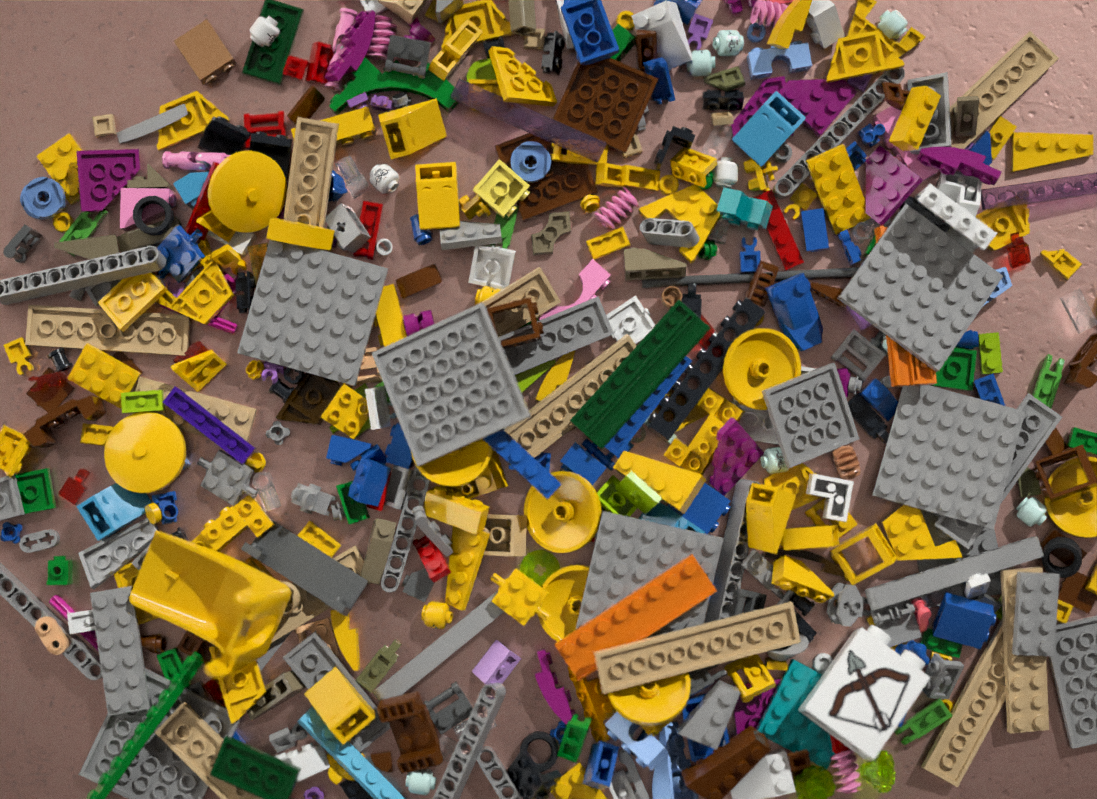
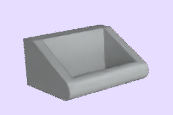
[384,465,414,510]

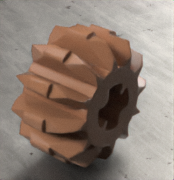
[832,445,861,480]

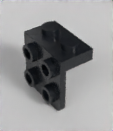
[197,116,251,155]
[654,126,696,170]
[249,132,292,181]
[507,749,562,799]

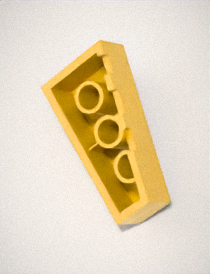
[613,451,706,514]

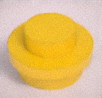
[580,195,600,213]
[246,360,265,380]

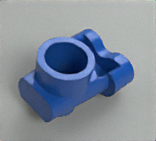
[857,123,885,148]
[152,491,178,525]
[895,640,930,666]

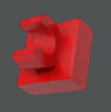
[283,55,309,81]

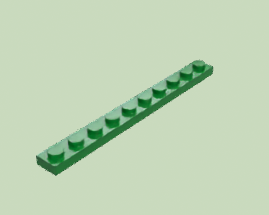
[86,651,204,799]

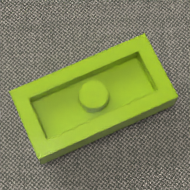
[978,332,1003,375]
[121,390,164,413]

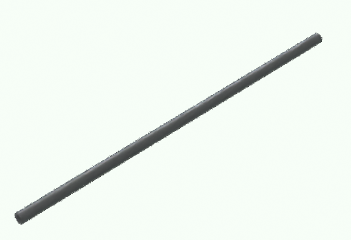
[642,267,859,288]

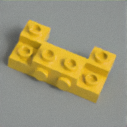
[664,388,745,475]
[191,495,275,552]

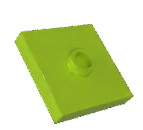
[615,471,662,515]

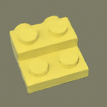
[473,159,530,218]

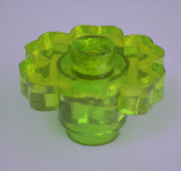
[860,750,896,793]
[794,765,836,799]

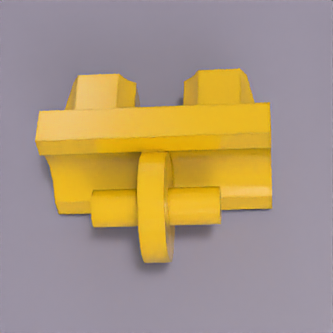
[743,159,779,192]
[459,185,491,220]

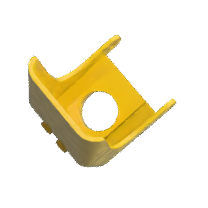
[129,530,291,678]

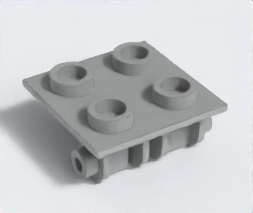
[870,599,922,647]

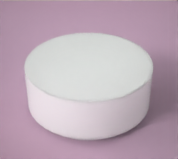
[813,653,833,674]

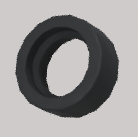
[133,196,174,235]
[1042,537,1082,578]
[520,731,558,772]

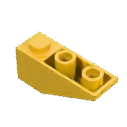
[772,555,835,603]

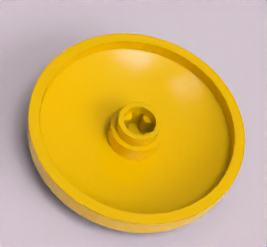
[208,151,287,233]
[723,328,801,410]
[104,412,186,494]
[411,439,493,487]
[1045,457,1097,538]
[524,471,601,553]
[538,565,590,642]
[608,672,690,726]

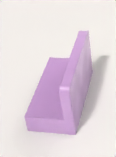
[472,640,521,689]

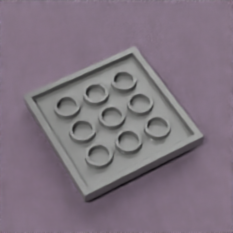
[762,363,859,468]

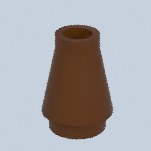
[140,634,166,654]

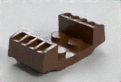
[1063,332,1097,391]
[23,395,107,448]
[377,691,444,774]

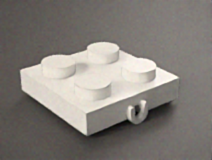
[468,245,516,290]
[606,296,655,344]

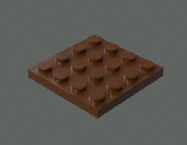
[552,58,658,154]
[495,123,598,221]

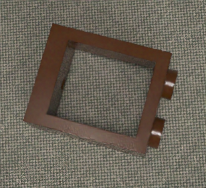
[486,297,544,350]
[1033,445,1097,502]

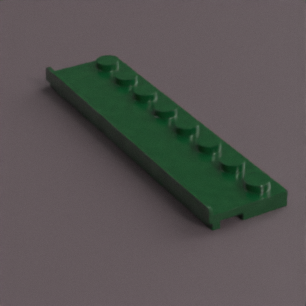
[570,300,711,450]

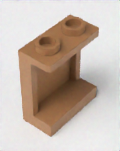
[174,19,236,85]

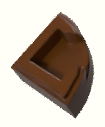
[370,751,394,772]

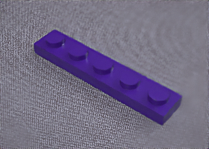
[163,386,256,465]

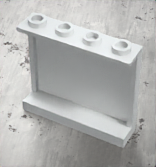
[914,184,997,253]

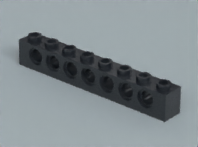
[647,297,766,442]

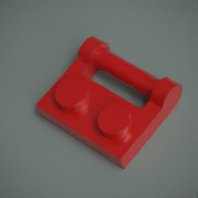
[244,111,286,150]

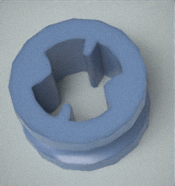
[747,23,766,43]

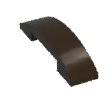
[762,548,844,577]

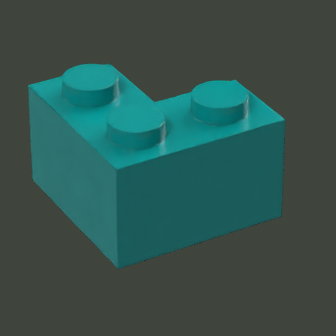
[716,187,773,231]

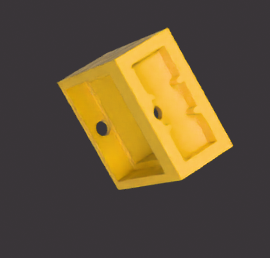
[831,523,897,585]
[780,525,840,550]

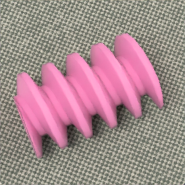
[750,0,788,28]
[366,15,397,60]
[594,186,639,229]
[830,750,863,793]

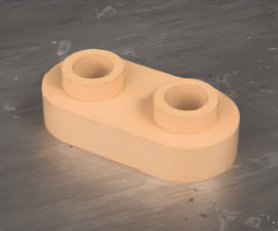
[35,616,69,655]

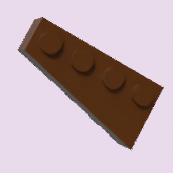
[681,725,771,799]

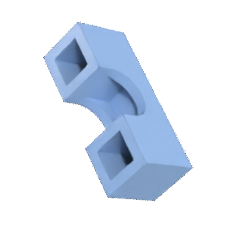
[746,41,812,80]
[605,712,669,771]

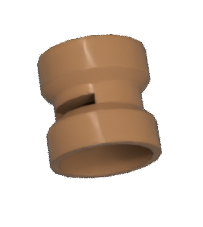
[661,286,682,308]

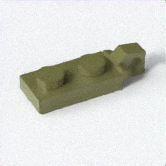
[356,639,402,693]

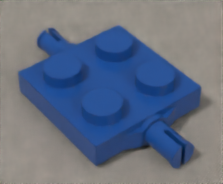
[157,226,205,283]

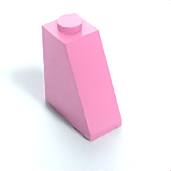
[120,188,176,231]

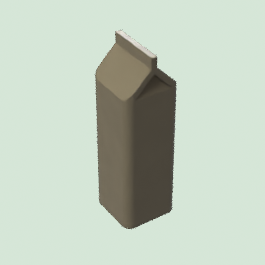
[508,0,536,36]
[117,216,183,252]

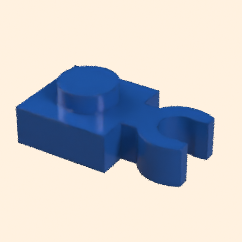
[837,230,862,266]
[739,237,761,273]
[350,444,387,472]

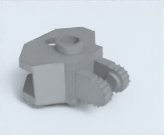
[291,483,336,516]
[827,583,871,627]

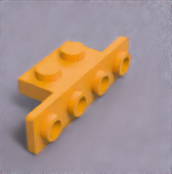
[568,667,617,742]

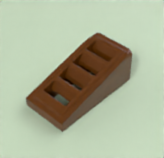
[745,260,779,307]
[810,282,847,308]

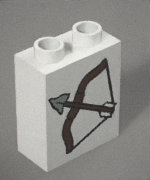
[798,625,930,760]

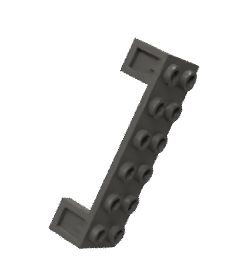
[241,520,368,616]

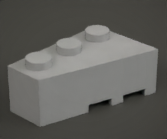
[676,680,740,750]

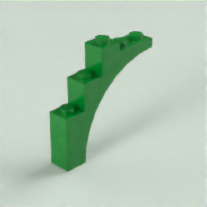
[329,58,463,115]

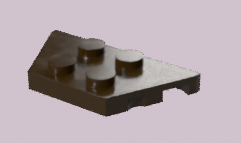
[275,373,341,425]

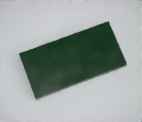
[242,0,304,86]
[210,736,301,799]

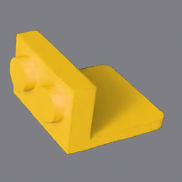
[0,424,32,478]

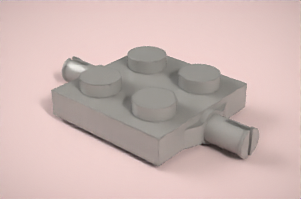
[197,450,258,506]

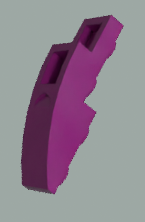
[324,10,375,82]
[917,147,1001,185]
[535,648,576,725]

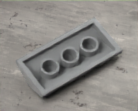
[908,72,952,154]

